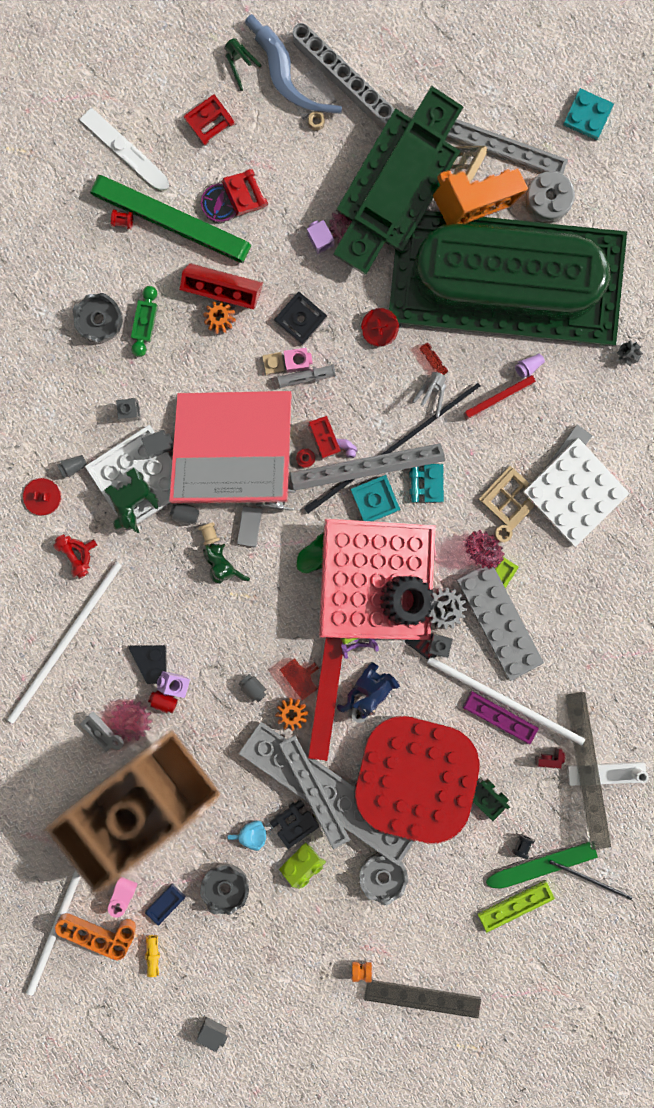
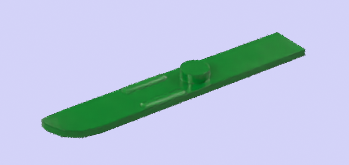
[486,841,598,889]

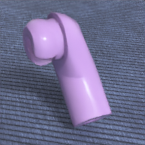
[336,439,357,458]

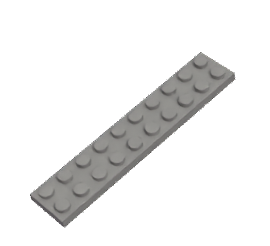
[239,722,415,866]

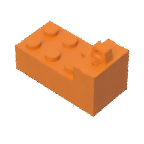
[433,168,528,225]

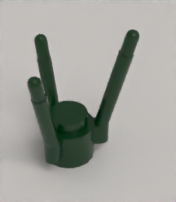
[225,38,262,91]

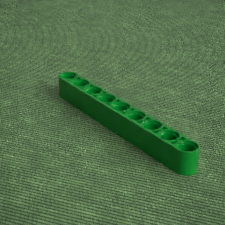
[90,174,252,263]

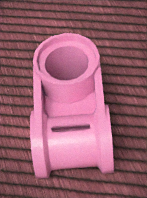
[108,877,138,918]

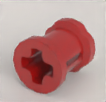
[111,209,134,230]

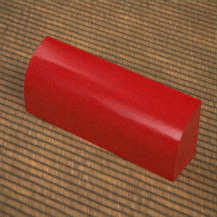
[179,263,263,310]

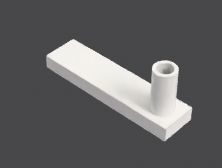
[567,762,649,786]

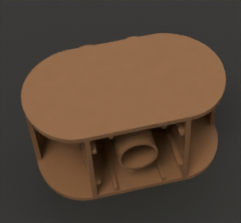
[42,729,221,896]

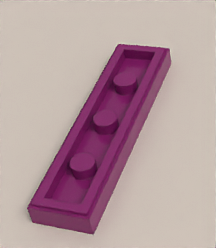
[462,691,539,745]

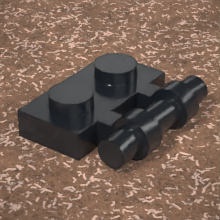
[270,799,320,849]

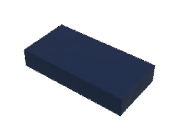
[145,884,186,926]

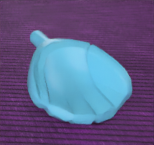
[228,821,267,851]

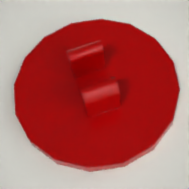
[23,478,61,516]

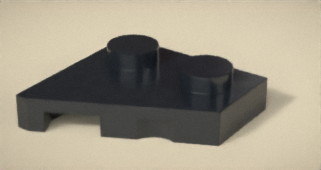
[129,645,167,684]

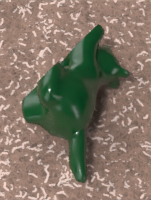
[203,543,250,584]

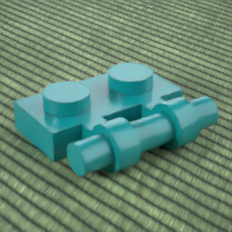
[409,464,444,503]

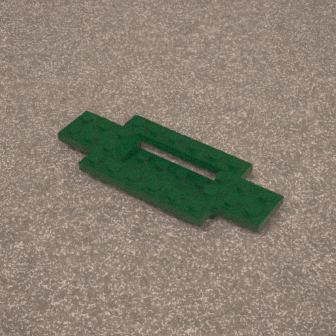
[333,85,464,275]

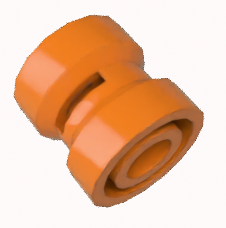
[352,962,372,983]

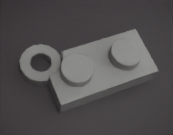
[80,711,124,752]

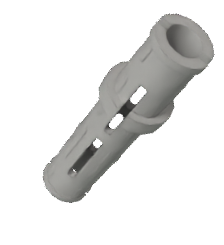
[278,364,336,388]

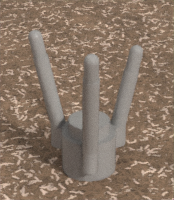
[412,372,447,418]

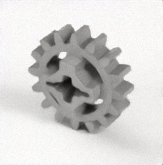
[429,588,467,629]

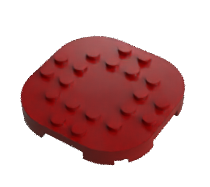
[354,716,480,844]

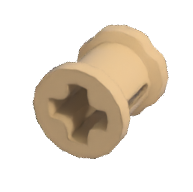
[198,522,220,546]

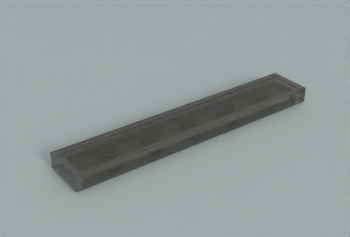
[364,980,481,1018]

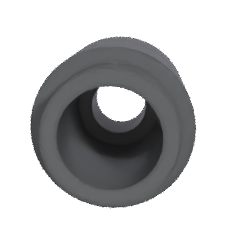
[170,503,200,525]
[239,674,267,702]

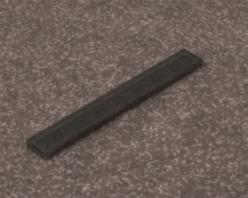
[565,692,611,850]

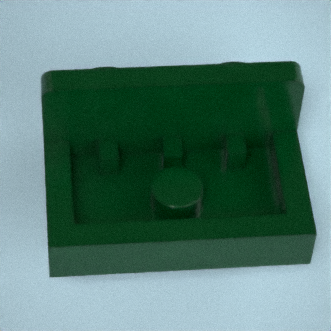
[473,777,510,821]

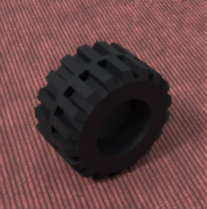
[380,576,434,626]

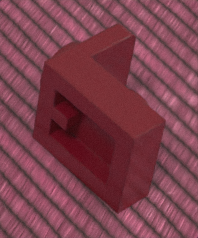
[535,747,565,769]

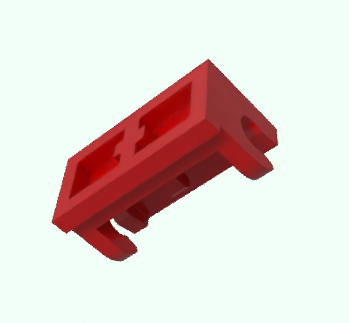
[308,415,341,460]

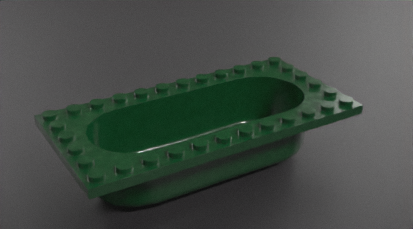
[389,211,627,347]

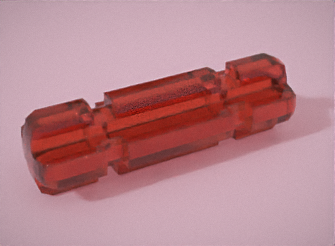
[420,342,448,375]

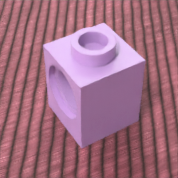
[307,220,334,254]
[157,671,190,698]

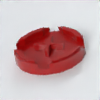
[361,308,399,347]

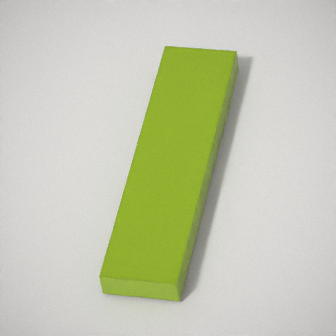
[477,880,555,933]

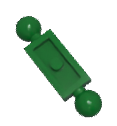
[131,286,158,357]

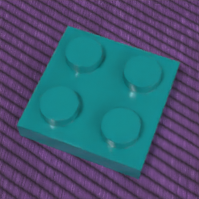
[563,88,614,141]
[350,475,401,522]

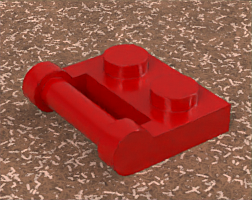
[184,94,235,146]
[221,169,268,216]

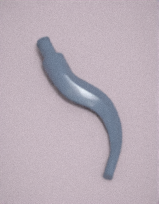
[245,14,342,114]

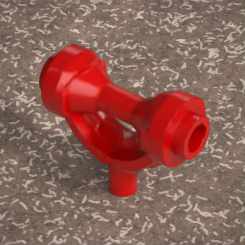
[53,534,98,579]

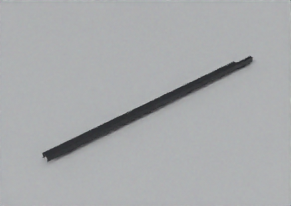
[304,383,481,514]

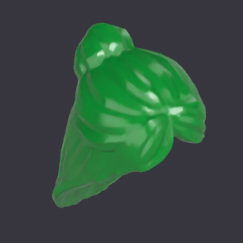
[296,532,324,574]

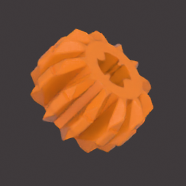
[203,301,236,334]
[275,697,308,731]

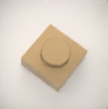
[262,352,285,375]

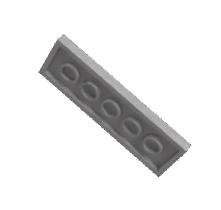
[456,562,544,681]

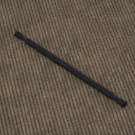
[549,860,632,900]

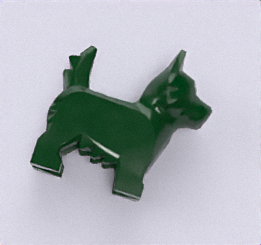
[104,467,159,533]

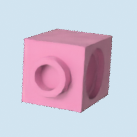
[284,348,313,373]

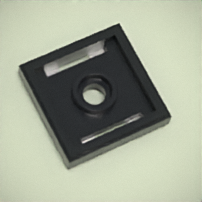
[274,291,328,346]

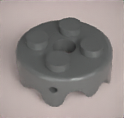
[73,293,123,343]
[200,864,249,915]

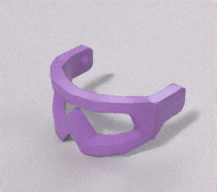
[341,638,379,659]

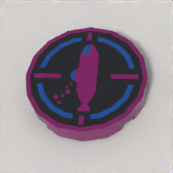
[201,184,236,223]

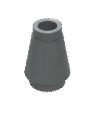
[57,455,87,478]

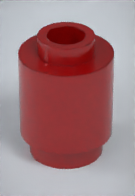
[148,690,178,714]

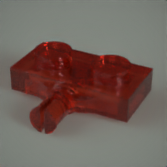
[279,658,319,700]

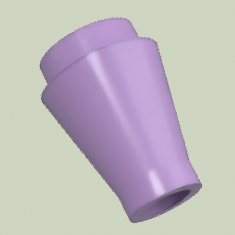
[515,353,545,378]

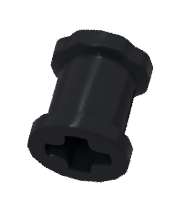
[512,834,535,859]

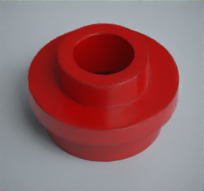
[296,449,315,468]

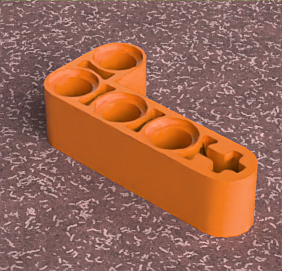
[55,913,136,960]

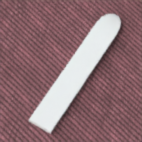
[80,107,169,190]

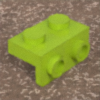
[279,842,326,889]

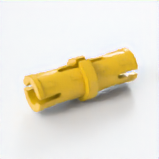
[145,935,160,977]

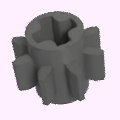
[617,340,643,366]

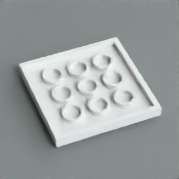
[85,425,173,531]
[522,438,630,547]

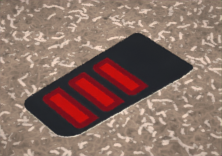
[405,640,437,660]

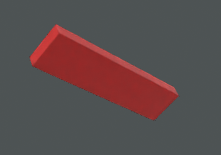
[463,375,536,421]

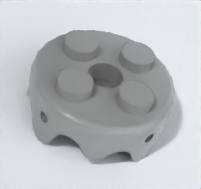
[526,171,575,222]
[359,853,408,905]

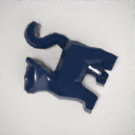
[337,662,400,719]

